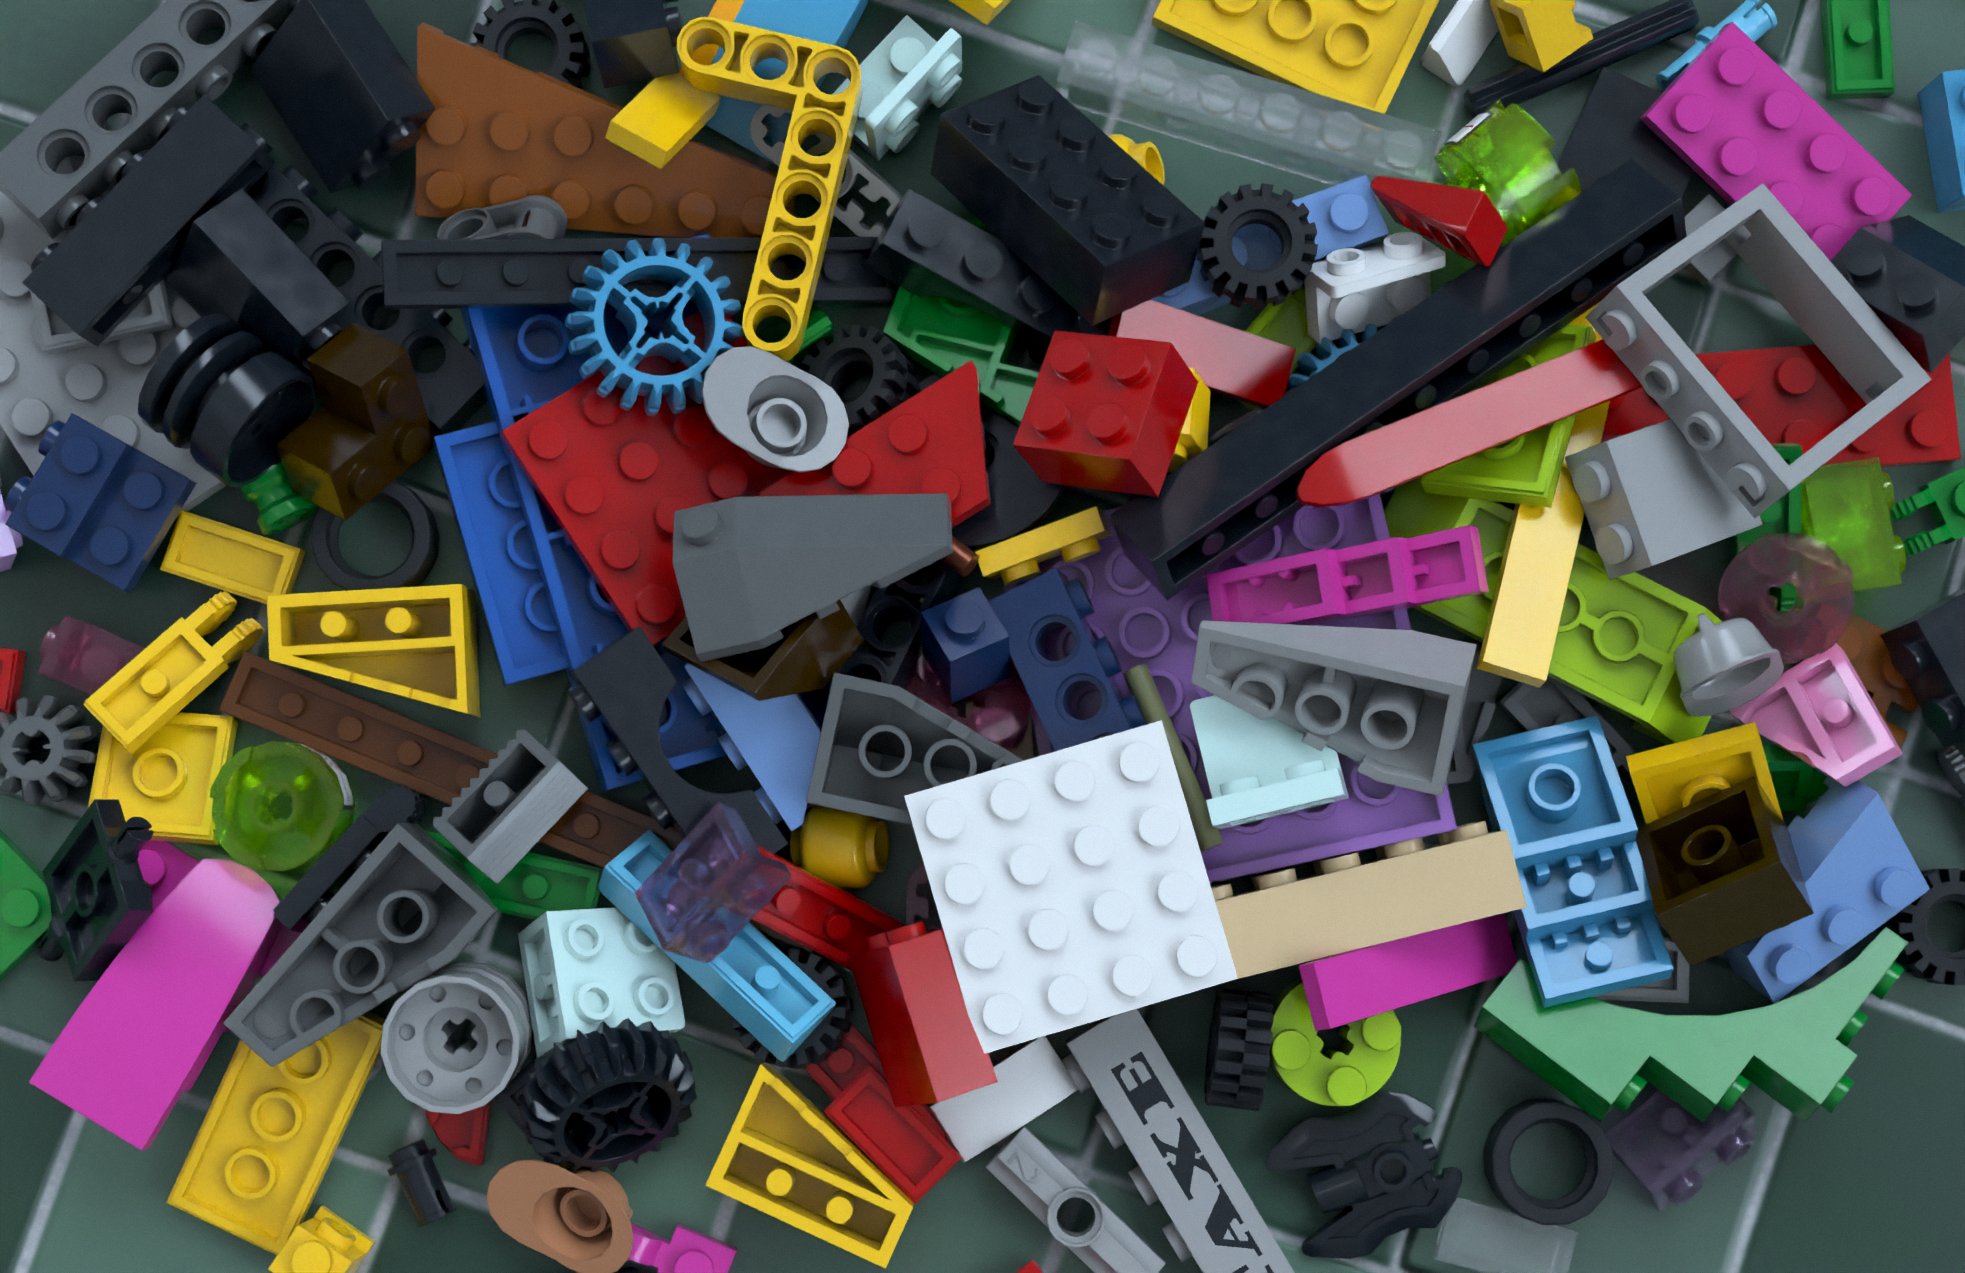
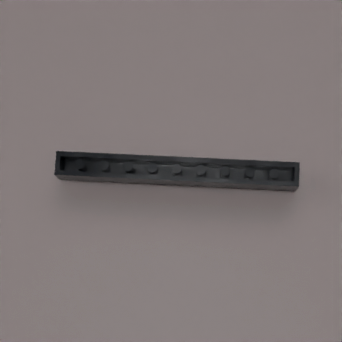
[1109,158,1687,600]

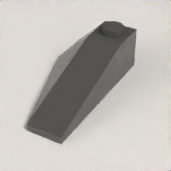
[673,493,953,662]
[806,672,1024,825]
[223,823,498,1067]

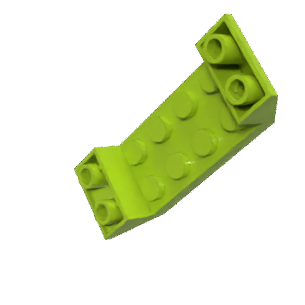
[1384,476,1722,745]

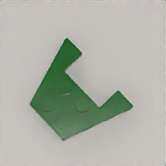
[883,219,1039,426]

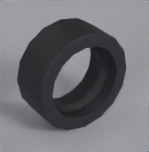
[310,481,440,591]
[1483,1098,1614,1225]

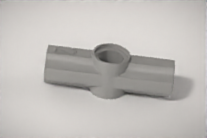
[985,1125,1166,1273]

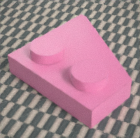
[1729,642,1903,787]

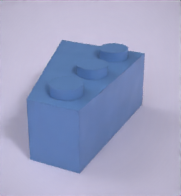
[1724,777,1930,1003]

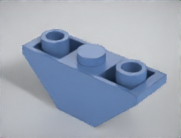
[682,663,822,832]

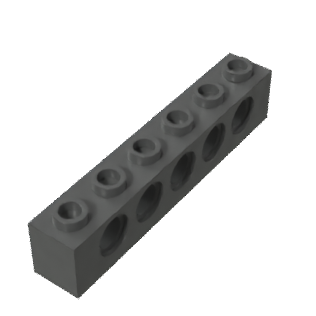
[0,0,300,240]

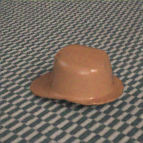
[486,1159,634,1273]

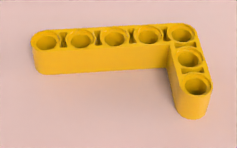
[677,17,862,361]

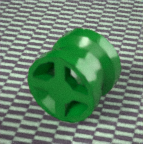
[240,462,319,535]

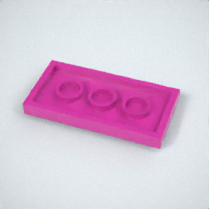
[1640,22,1912,261]

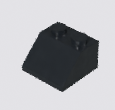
[1831,215,1965,373]

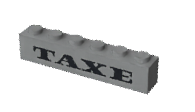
[1062,1009,1295,1273]

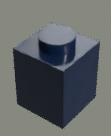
[921,587,1010,703]

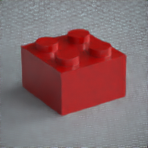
[1013,331,1198,497]

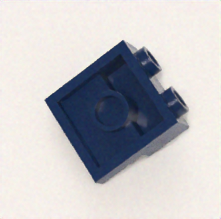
[5,413,197,593]

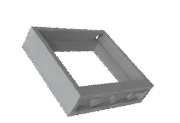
[1585,184,1932,519]

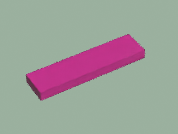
[1299,913,1517,1031]

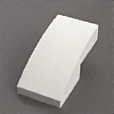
[929,1036,1079,1163]

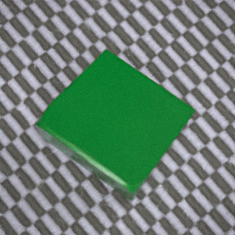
[760,304,834,366]

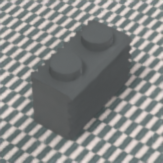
[433,729,588,884]

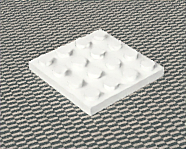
[904,720,1238,1054]

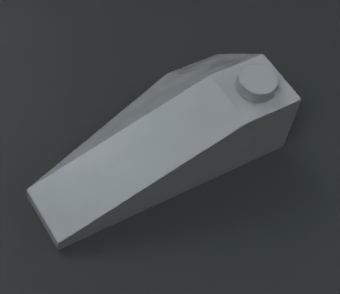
[1191,620,1477,796]

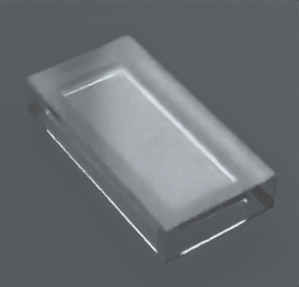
[1433,1196,1578,1273]

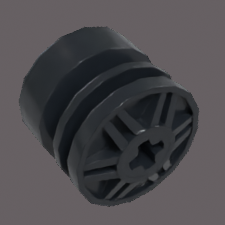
[138,312,317,488]

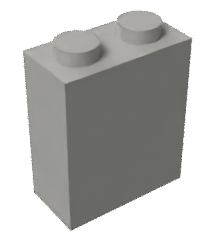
[1565,419,1763,580]

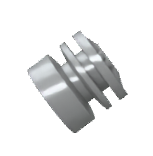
[380,961,534,1114]

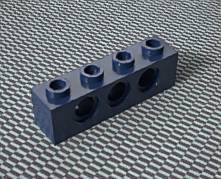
[988,568,1148,751]

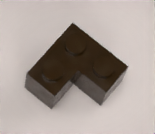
[276,322,434,520]

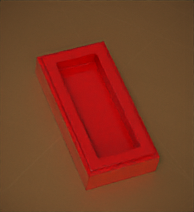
[824,1064,962,1204]

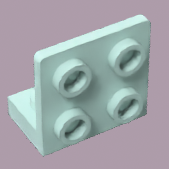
[832,15,963,161]
[1190,695,1349,830]
[518,907,685,1058]

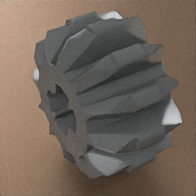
[0,695,97,804]

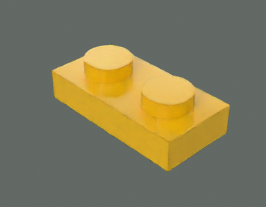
[975,506,1113,586]

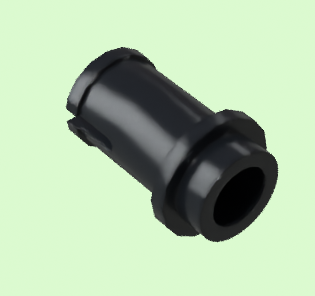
[387,1139,457,1228]

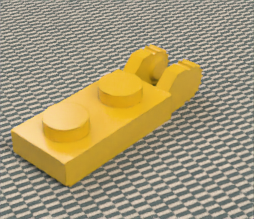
[83,591,264,754]

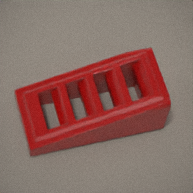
[1370,176,1508,267]

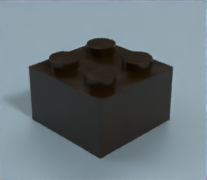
[1637,776,1814,966]

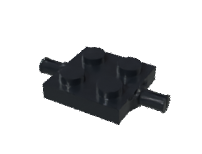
[36,799,154,982]

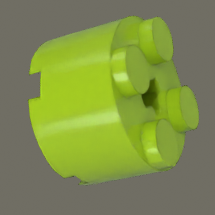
[1269,978,1401,1106]

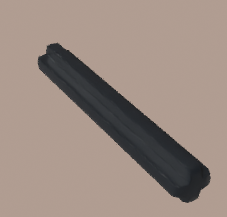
[1463,0,1699,119]

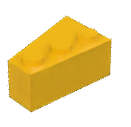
[267,584,481,718]
[705,1062,914,1269]

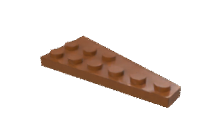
[415,22,796,238]

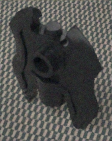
[1265,1090,1462,1259]

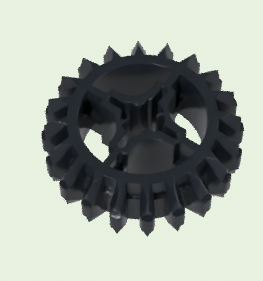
[518,1018,697,1173]

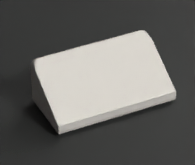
[1421,0,1499,87]

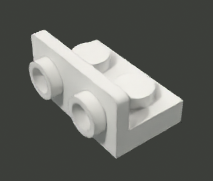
[1304,232,1446,344]

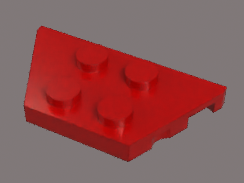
[760,360,990,528]

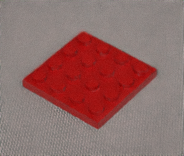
[499,310,793,645]

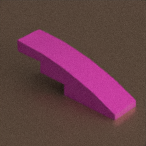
[1206,525,1489,625]

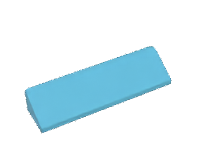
[598,829,836,1062]

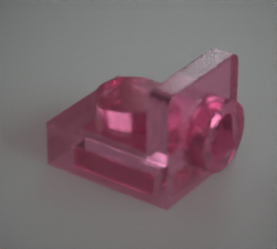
[38,615,145,695]

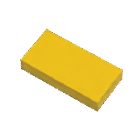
[605,73,721,169]
[160,510,306,605]

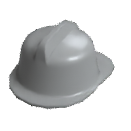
[702,346,849,473]
[1673,613,1784,716]

